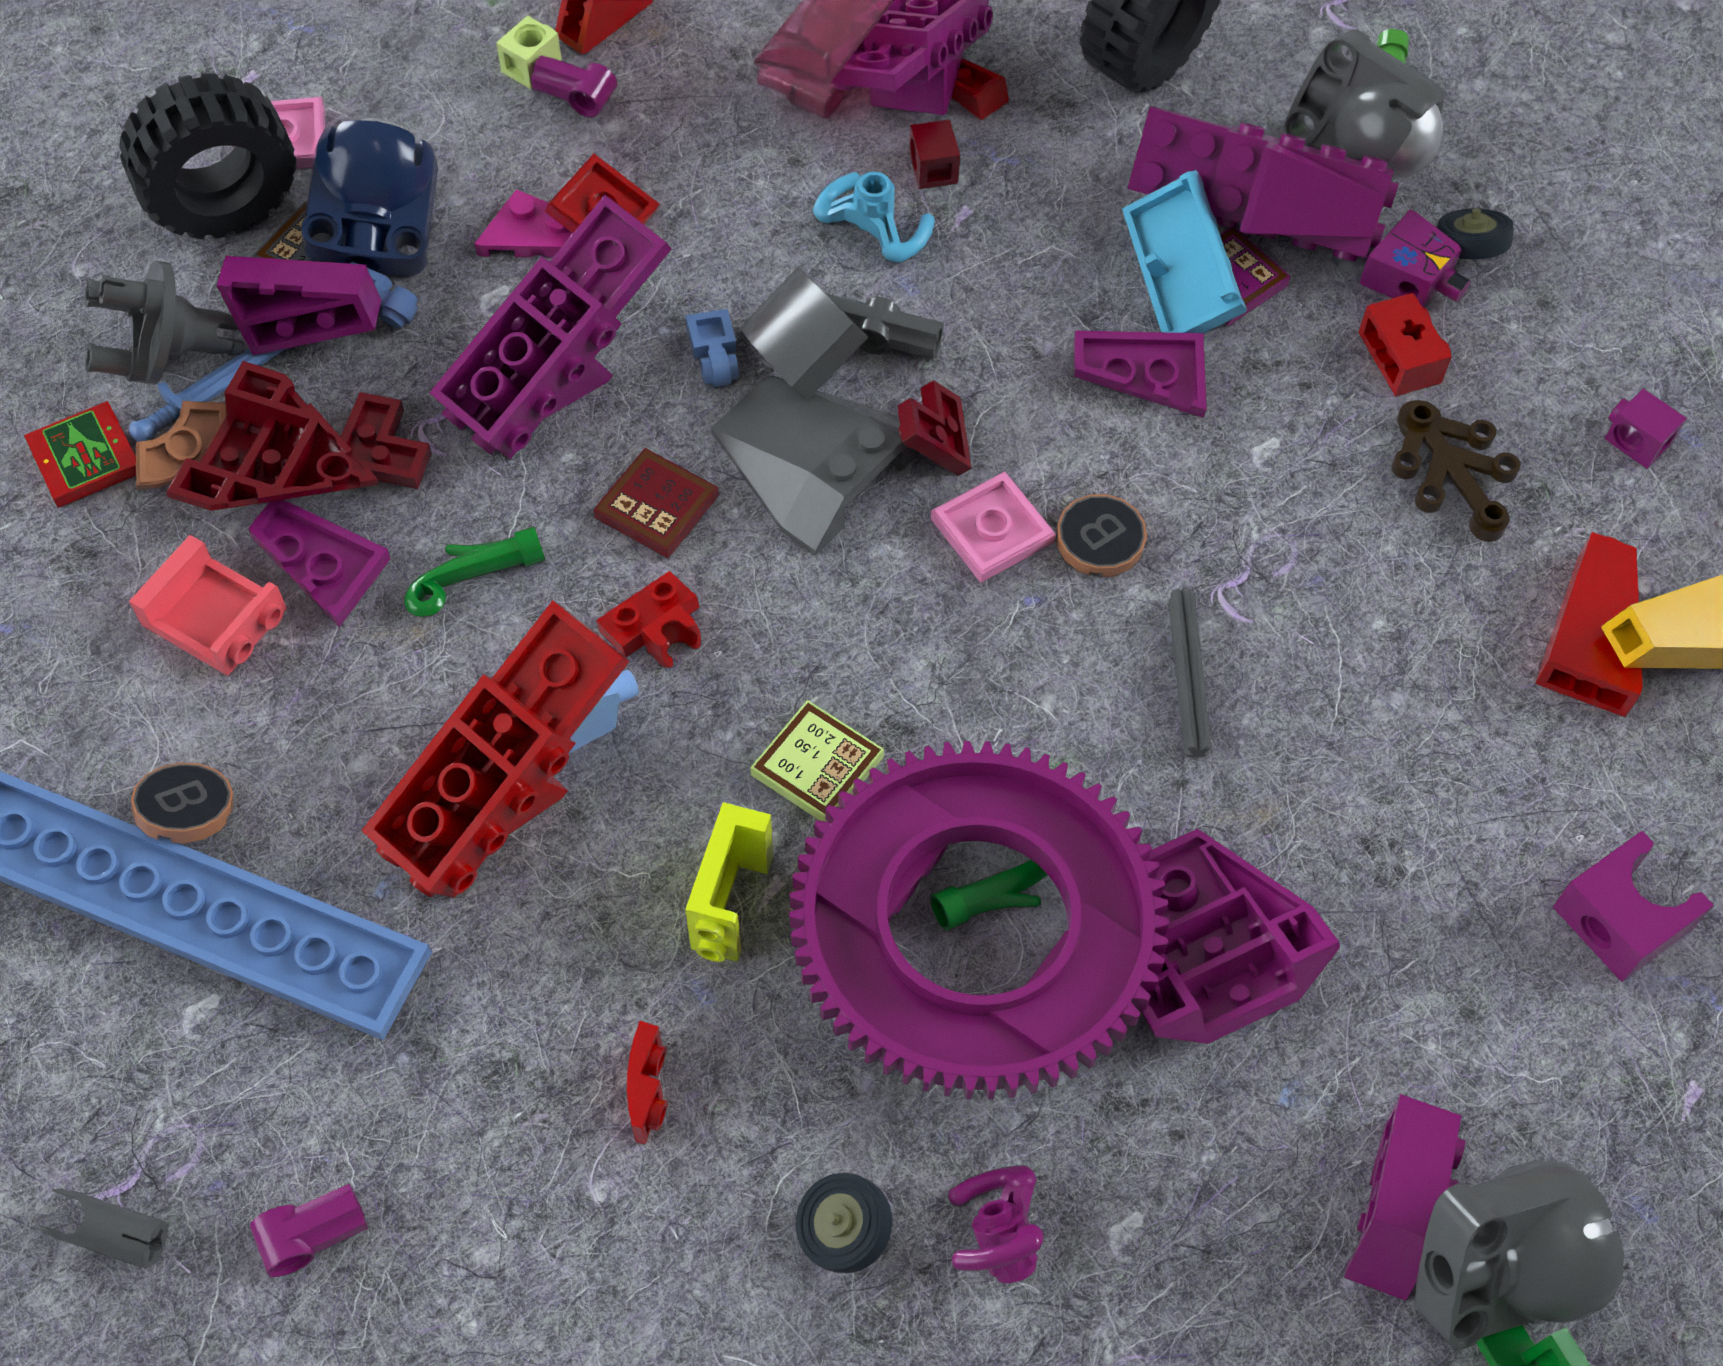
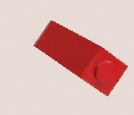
[555,0,653,54]

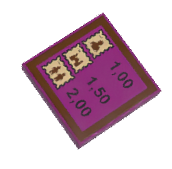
[1220,227,1291,326]

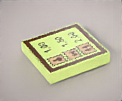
[750,700,884,822]

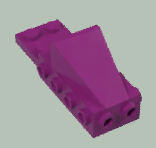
[817,0,993,115]
[1127,106,1399,261]
[429,195,672,459]

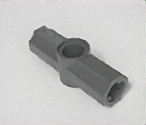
[826,293,944,359]

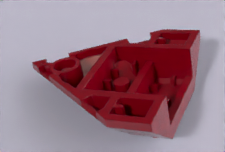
[166,361,378,511]

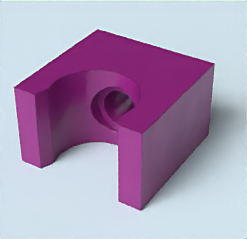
[1553,831,1714,982]

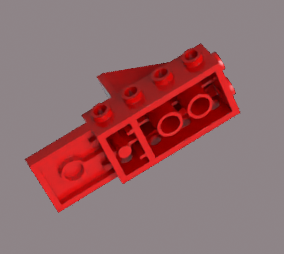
[361,600,630,898]

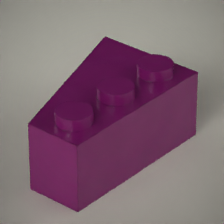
[216,256,381,356]
[1343,1094,1466,1301]

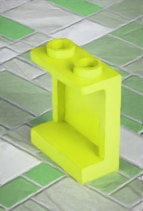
[685,802,773,962]

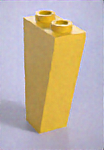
[1601,574,1723,669]

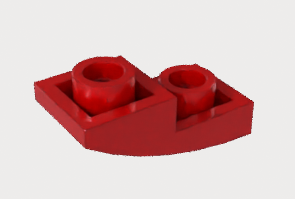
[626,1020,668,1145]

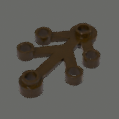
[1391,400,1521,542]

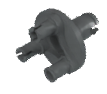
[85,260,243,385]

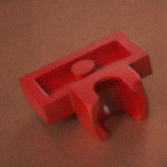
[596,571,701,668]

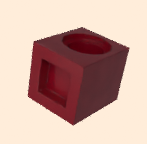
[909,119,961,189]

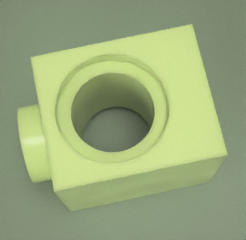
[496,15,562,89]

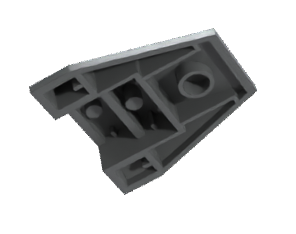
[711,375,919,556]

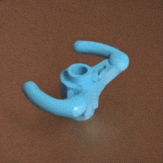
[813,172,935,263]

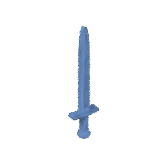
[129,349,285,442]

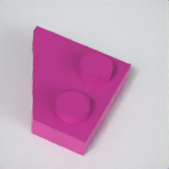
[474,189,573,257]

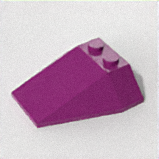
[1138,828,1340,1044]

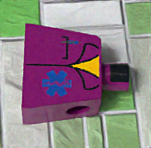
[1359,209,1471,307]

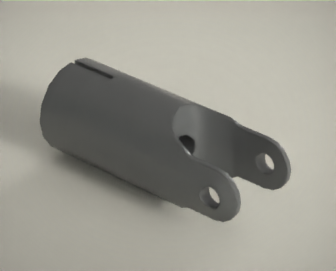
[37,1189,168,1269]

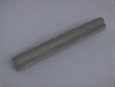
[1169,589,1211,757]

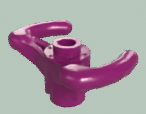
[948,1165,1044,1283]

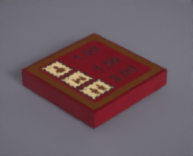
[593,448,719,559]

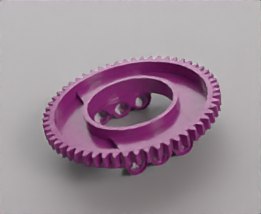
[789,741,1169,1100]

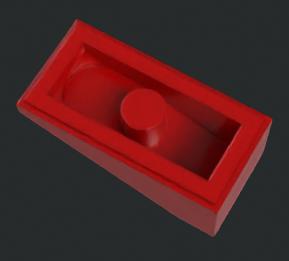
[951,58,1009,120]

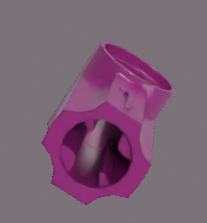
[531,55,618,118]
[250,1183,369,1278]

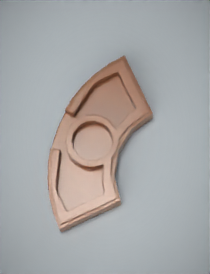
[136,401,227,490]

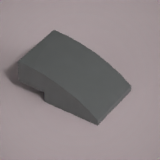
[740,266,868,400]

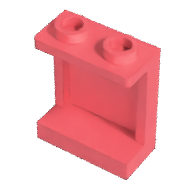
[129,535,287,676]

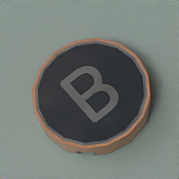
[1056,494,1147,577]
[131,762,234,844]

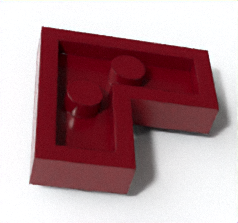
[897,380,972,476]
[340,392,432,489]

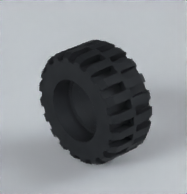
[1080,0,1220,93]
[119,73,296,239]

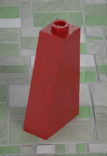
[1535,532,1643,718]

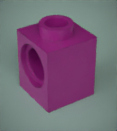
[1604,388,1687,469]

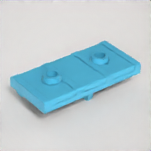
[1122,170,1247,333]

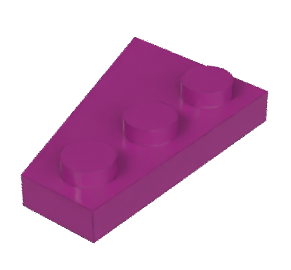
[1073,330,1207,418]
[248,500,391,627]

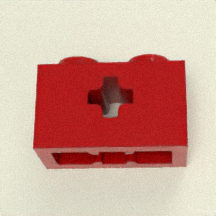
[1358,293,1452,397]

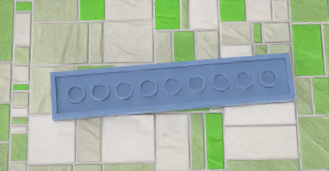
[0,771,432,1041]

